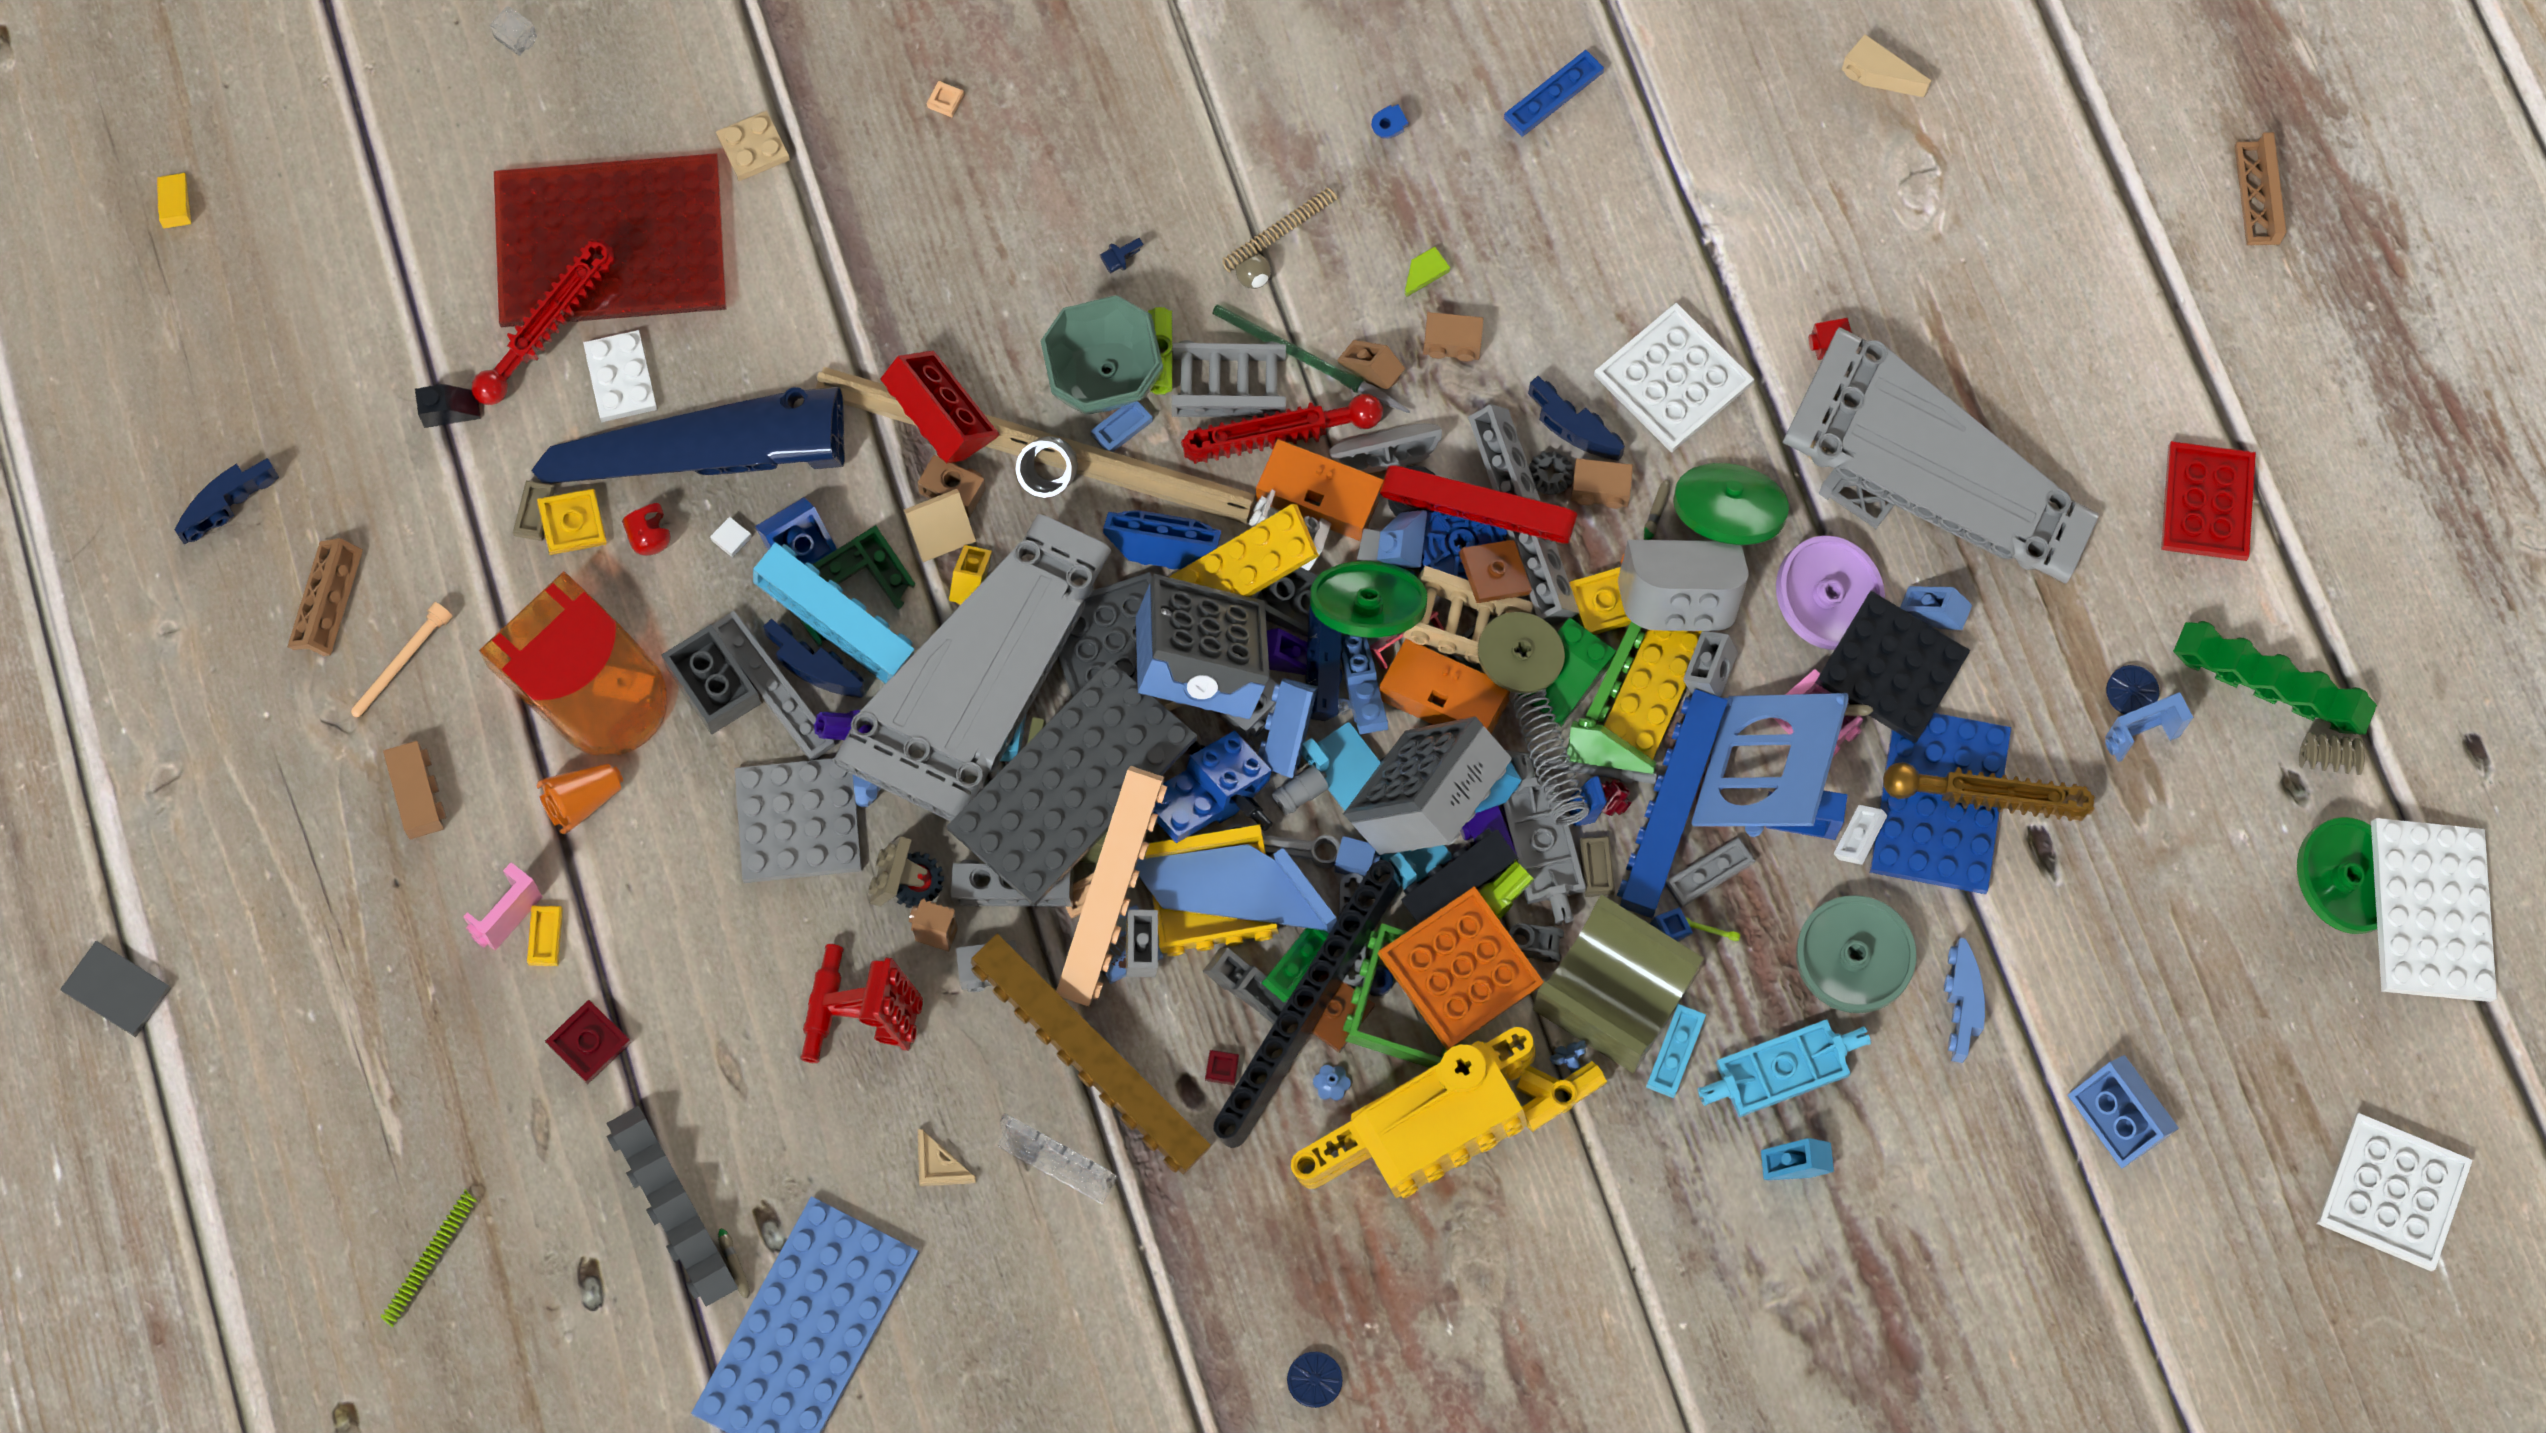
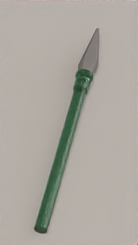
[1212,304,1410,413]

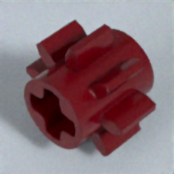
[1601,780,1632,816]

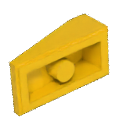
[157,173,191,229]

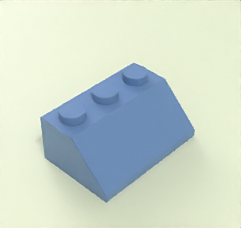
[1258,678,1318,778]
[2068,1055,2179,1169]

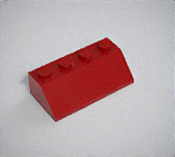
[880,350,1000,464]

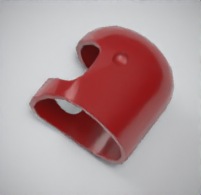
[622,503,671,556]

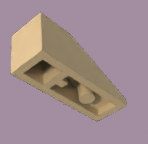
[1841,34,1932,97]

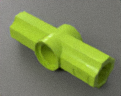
[1148,307,1173,395]
[1479,861,1534,919]

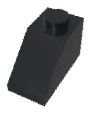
[415,384,481,428]

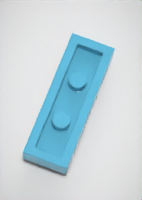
[1646,1004,1706,1098]

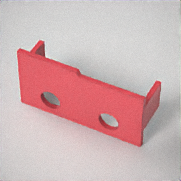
[1369,611,1445,669]

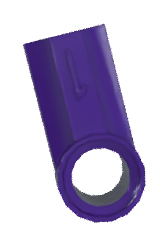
[814,710,872,740]

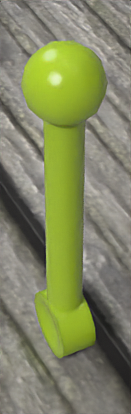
[1685,917,1741,941]

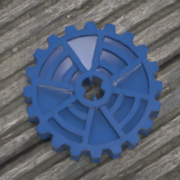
[1419,511,1508,580]

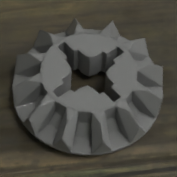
[1529,450,1573,495]

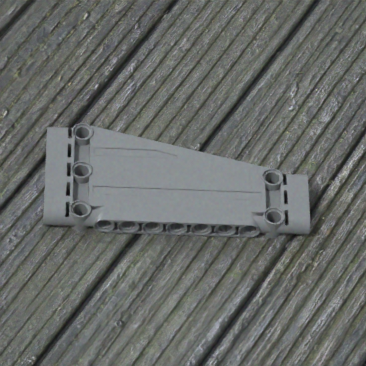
[1782,327,2099,584]
[833,514,1111,821]

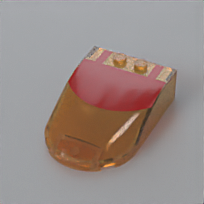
[479,571,667,756]

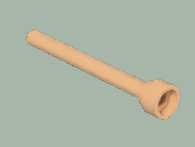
[351,602,453,717]

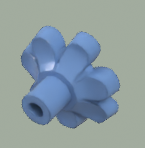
[1549,1040,1586,1073]

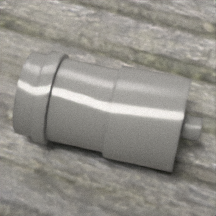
[1272,765,1329,815]

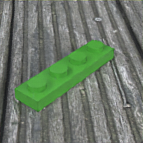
[1586,621,1645,724]

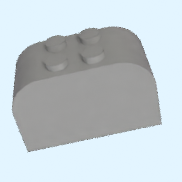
[1617,540,1749,631]

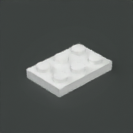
[583,330,657,423]

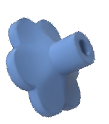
[1313,1065,1351,1101]

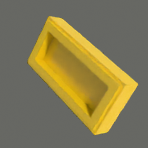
[527,905,563,966]

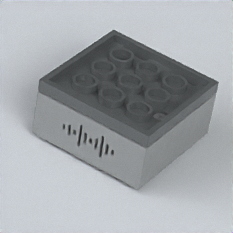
[1343,717,1512,855]

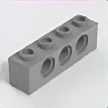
[951,860,1074,907]

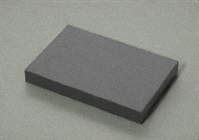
[60,941,171,1038]

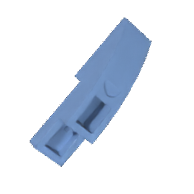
[1340,635,1388,734]
[1944,938,1985,1063]

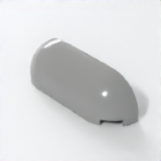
[1329,423,1442,474]

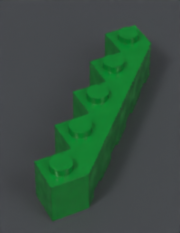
[2173,621,2377,735]

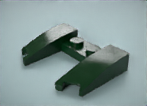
[795,525,915,647]

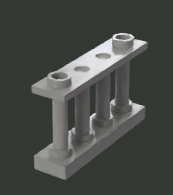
[1172,340,1286,418]

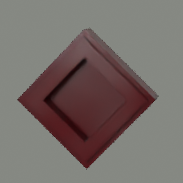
[1205,1050,1239,1086]

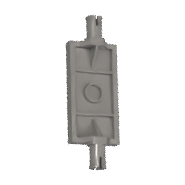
[1502,753,1586,925]

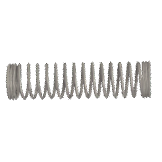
[1509,689,1589,826]

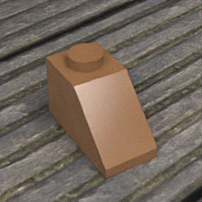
[1337,340,1405,389]

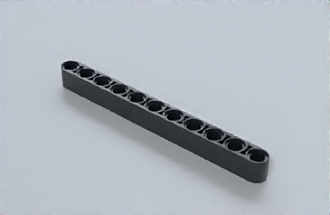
[1213,860,1401,1148]

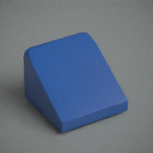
[1649,907,1693,941]

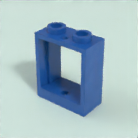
[1766,788,1848,840]

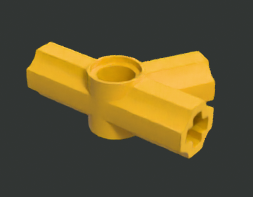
[1516,1061,1607,1132]

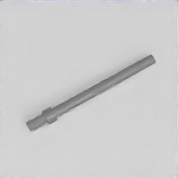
[1505,750,1657,784]

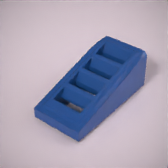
[1567,776,1607,826]

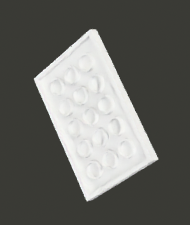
[2371,818,2497,1002]

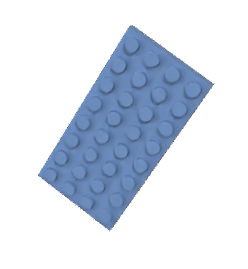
[691,1196,919,1433]

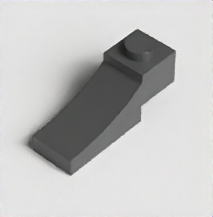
[1203,947,1290,1024]

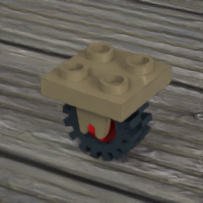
[868,836,944,908]

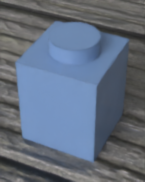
[1334,836,1381,878]

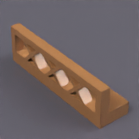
[2235,132,2286,245]
[287,538,363,656]

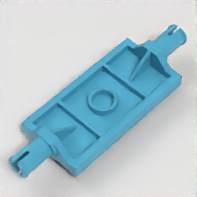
[1697,1019,1871,1118]

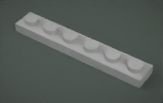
[712,611,835,761]

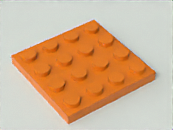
[1377,886,1544,1051]

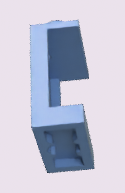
[2105,692,2194,762]

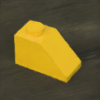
[949,545,992,605]

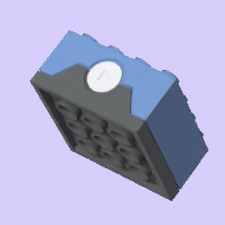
[1136,574,1269,719]

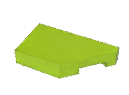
[1405,246,1450,297]

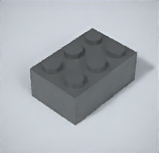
[661,624,761,735]

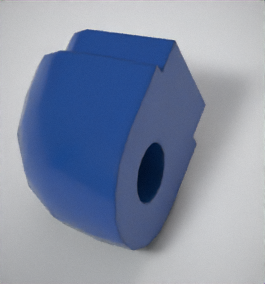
[1371,104,1409,139]

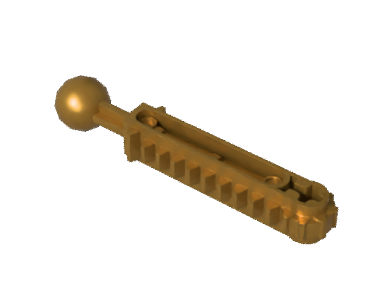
[1883,762,2095,821]

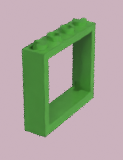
[1343,923,1459,1068]

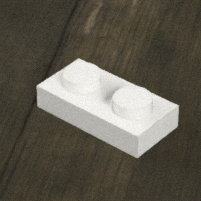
[1834,805,1887,865]

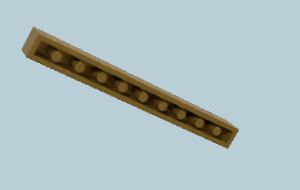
[971,933,1211,1175]

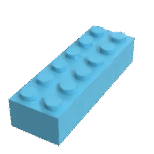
[753,542,915,684]

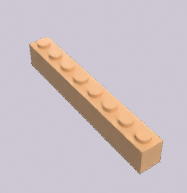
[1056,766,1167,1007]

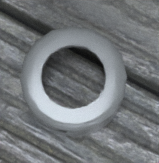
[1016,436,1078,497]

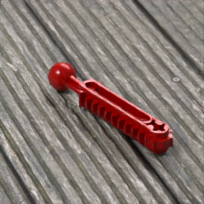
[471,239,615,405]
[1181,394,1383,464]

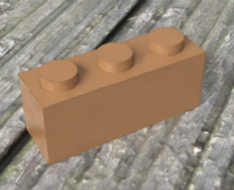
[383,741,446,840]

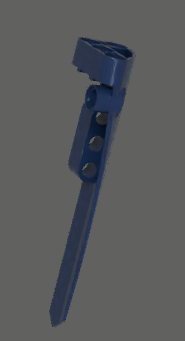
[531,387,845,484]

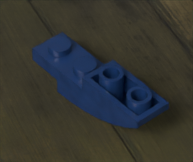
[1528,376,1625,461]
[174,458,279,545]
[763,618,866,698]

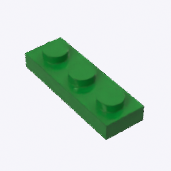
[1262,928,1329,1002]

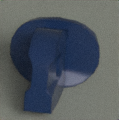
[1099,238,1144,274]

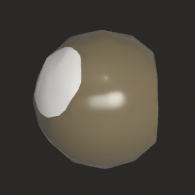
[1236,254,1271,289]

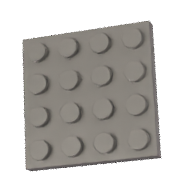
[735,758,862,883]

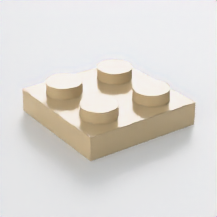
[716,110,790,181]

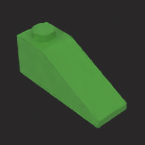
[1566,718,1657,774]

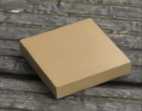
[903,489,976,562]

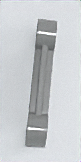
[1226,824,1340,869]

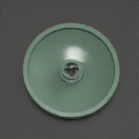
[1796,895,1916,1013]

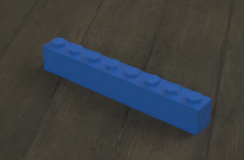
[1617,689,1728,919]

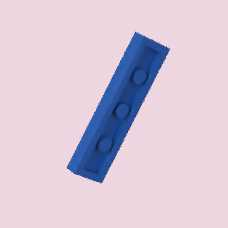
[1504,50,1604,137]

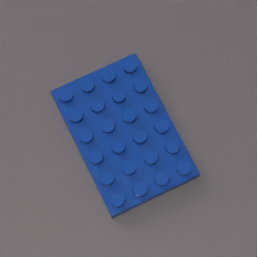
[1870,713,2011,895]

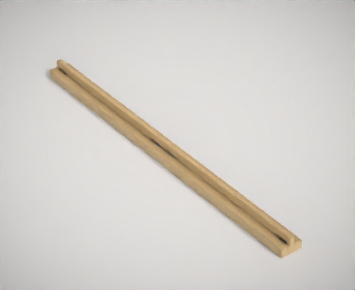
[815,367,1256,524]

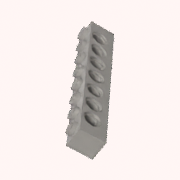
[1468,404,1580,625]

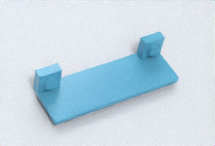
[1302,722,1452,890]

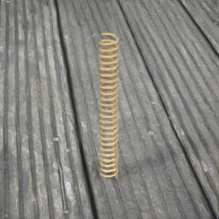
[1222,188,1338,273]

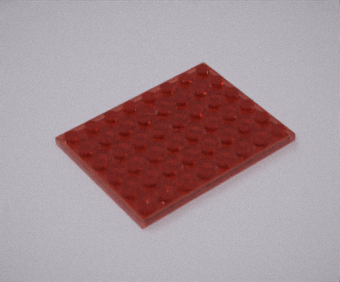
[494,153,727,328]

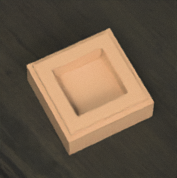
[927,81,964,118]

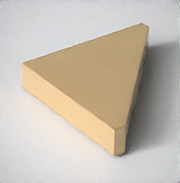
[918,1129,976,1186]

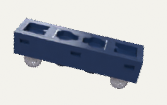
[1306,606,1351,721]

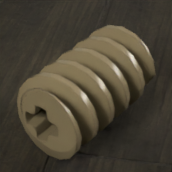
[2299,732,2365,775]

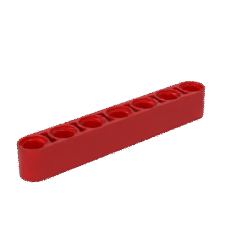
[1380,465,1578,543]

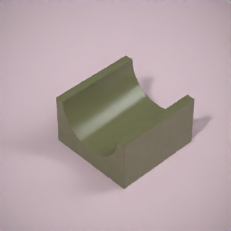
[1533,894,1704,1074]

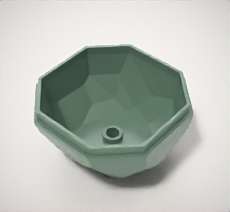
[1040,295,1163,415]

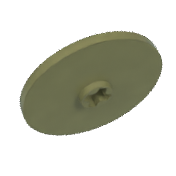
[1478,612,1565,694]

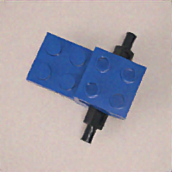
[1153,730,1273,843]

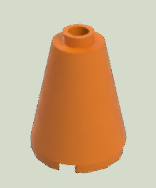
[537,764,623,834]

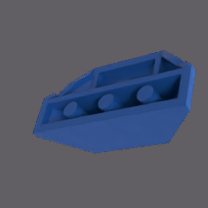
[1103,510,1221,570]

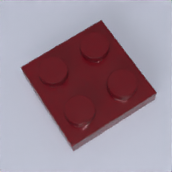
[545,999,632,1085]

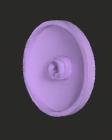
[1776,536,1885,650]

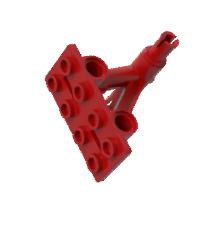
[800,944,923,1064]

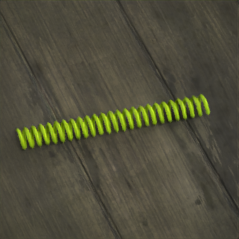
[380,1189,477,1327]

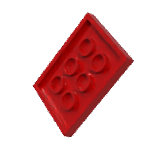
[2161,441,2256,561]

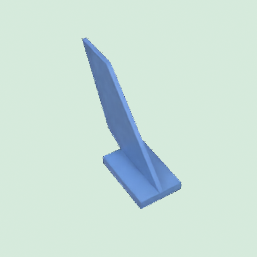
[1135,844,1337,934]

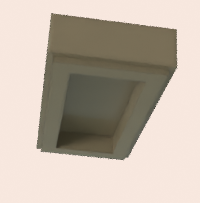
[513,480,555,541]
[1579,836,1615,897]

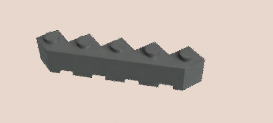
[606,1105,738,1307]

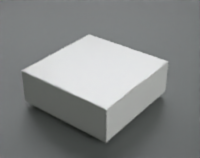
[710,517,752,558]

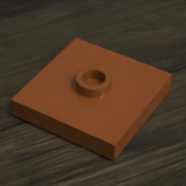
[1459,540,1532,603]
[1302,974,1375,1053]

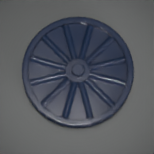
[2106,665,2160,714]
[1287,1352,1343,1408]

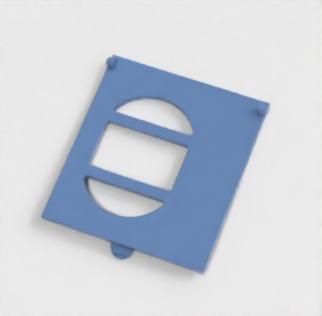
[1691,693,1848,837]

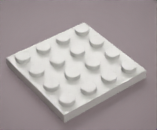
[1594,303,1754,453]
[2317,1113,2473,1272]

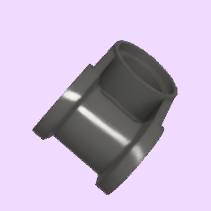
[1509,923,1564,963]

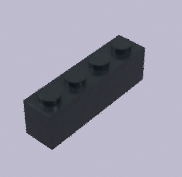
[1401,828,1519,924]

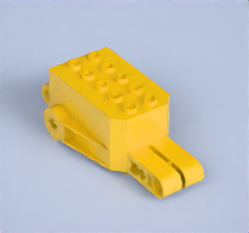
[1291,1027,1536,1199]

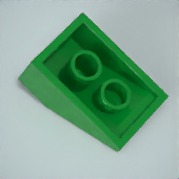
[1518,617,1616,727]

